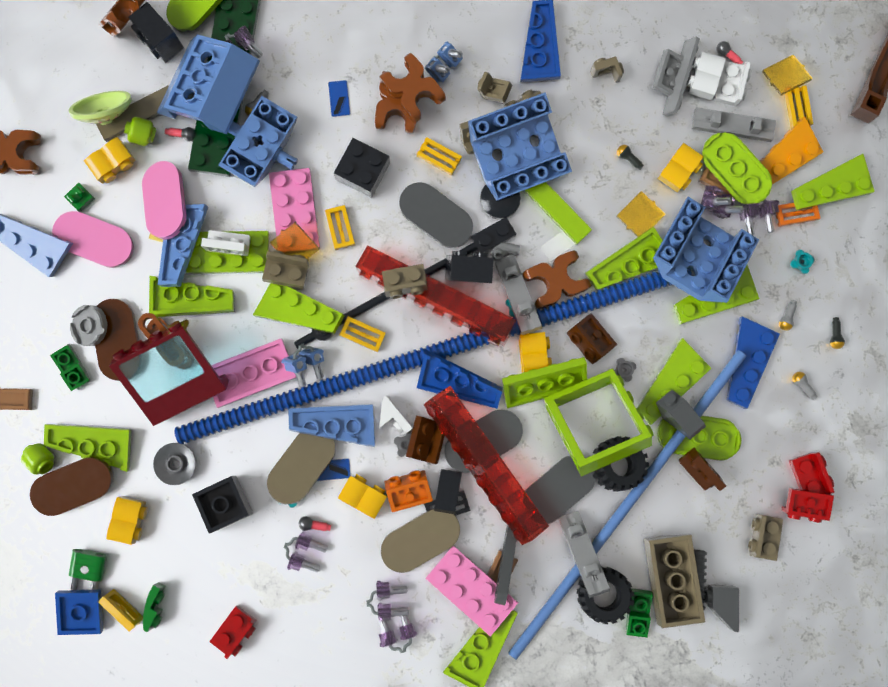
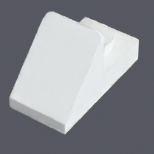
[379,396,413,434]

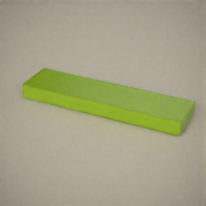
[524,182,592,245]

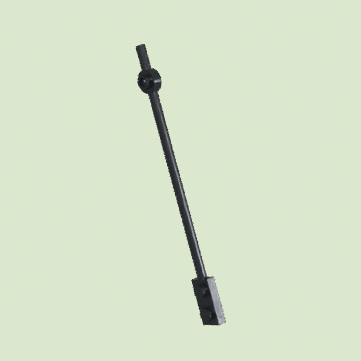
[294,217,516,349]

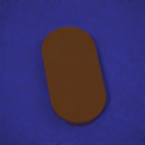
[95,299,142,381]
[29,457,113,516]

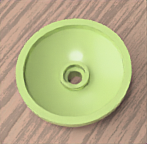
[69,91,132,125]

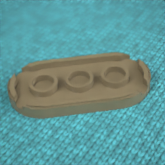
[267,433,335,504]
[381,508,460,573]

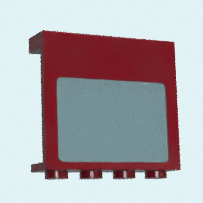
[109,319,229,426]

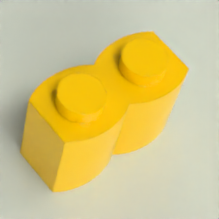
[84,137,136,184]
[657,142,704,192]
[518,332,552,373]
[338,474,387,519]
[106,496,148,545]

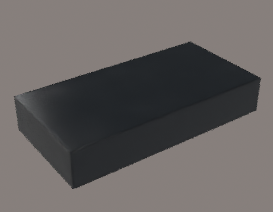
[434,469,462,514]

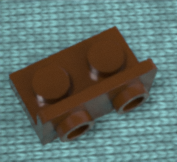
[567,313,618,364]
[406,415,447,464]
[679,447,726,491]

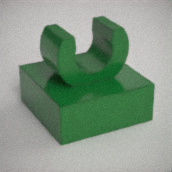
[64,182,95,212]

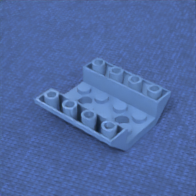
[157,34,260,134]
[468,93,572,201]
[653,197,759,303]

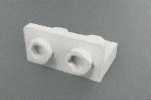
[713,61,752,106]
[201,230,251,256]

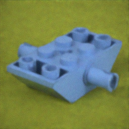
[219,96,298,187]

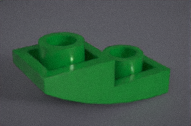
[50,344,90,391]
[143,582,166,632]
[626,588,653,638]

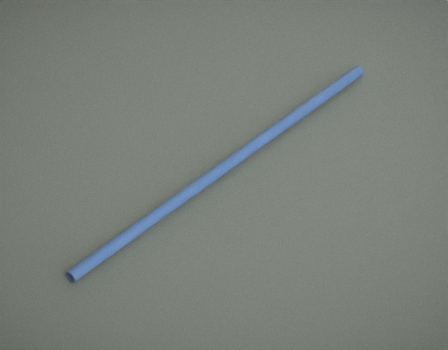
[508,350,746,660]

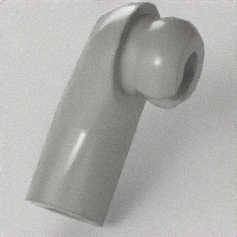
[491,242,520,260]

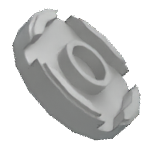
[70,305,107,346]

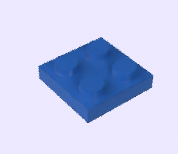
[55,590,103,635]

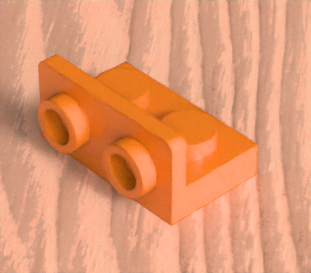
[384,470,433,512]

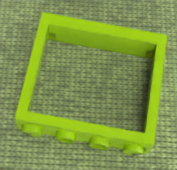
[544,368,654,477]

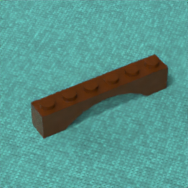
[850,34,888,124]

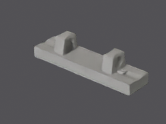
[692,107,776,142]
[495,254,542,335]
[559,511,610,598]

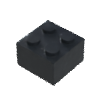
[128,2,184,63]
[334,138,390,198]
[445,251,494,283]
[192,476,253,534]

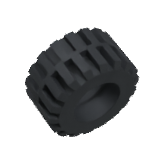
[592,436,649,492]
[577,566,634,624]

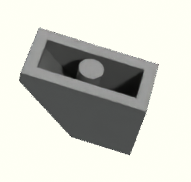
[656,390,706,439]
[704,585,739,632]

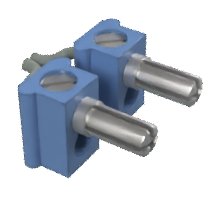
[424,41,463,83]
[281,344,324,387]

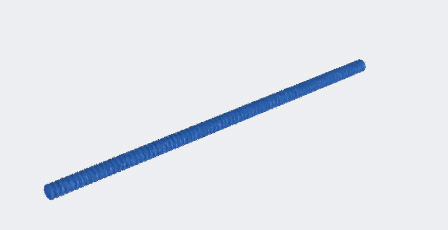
[174,269,692,444]

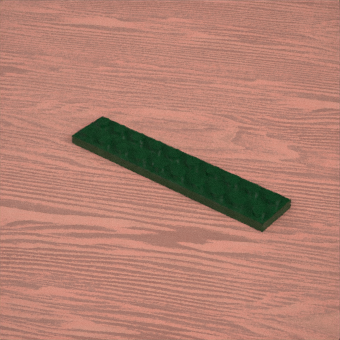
[188,0,260,177]

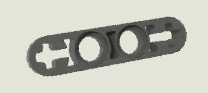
[494,522,519,606]

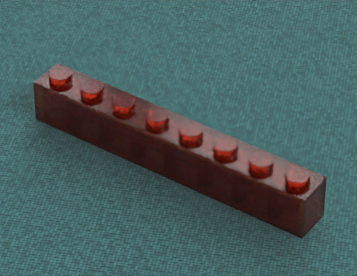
[355,245,516,346]
[423,386,549,545]

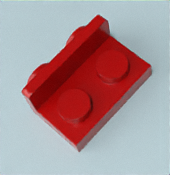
[789,452,834,494]
[782,488,834,523]
[209,605,257,659]

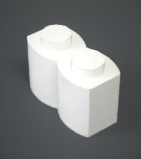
[687,51,726,100]

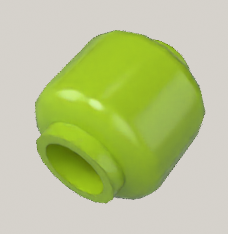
[124,117,156,146]
[20,443,55,475]

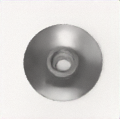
[153,443,196,485]

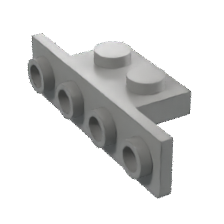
[652,36,700,116]

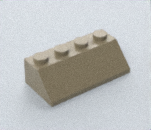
[644,534,705,628]

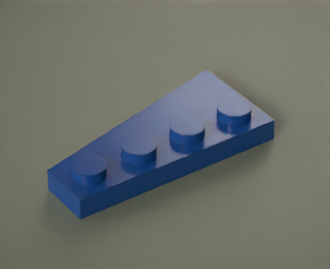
[520,0,561,83]
[726,316,780,409]
[417,350,503,409]

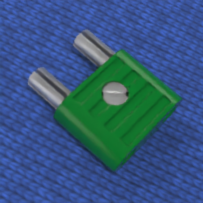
[68,549,106,590]

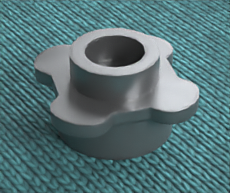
[614,358,636,382]
[394,433,411,457]

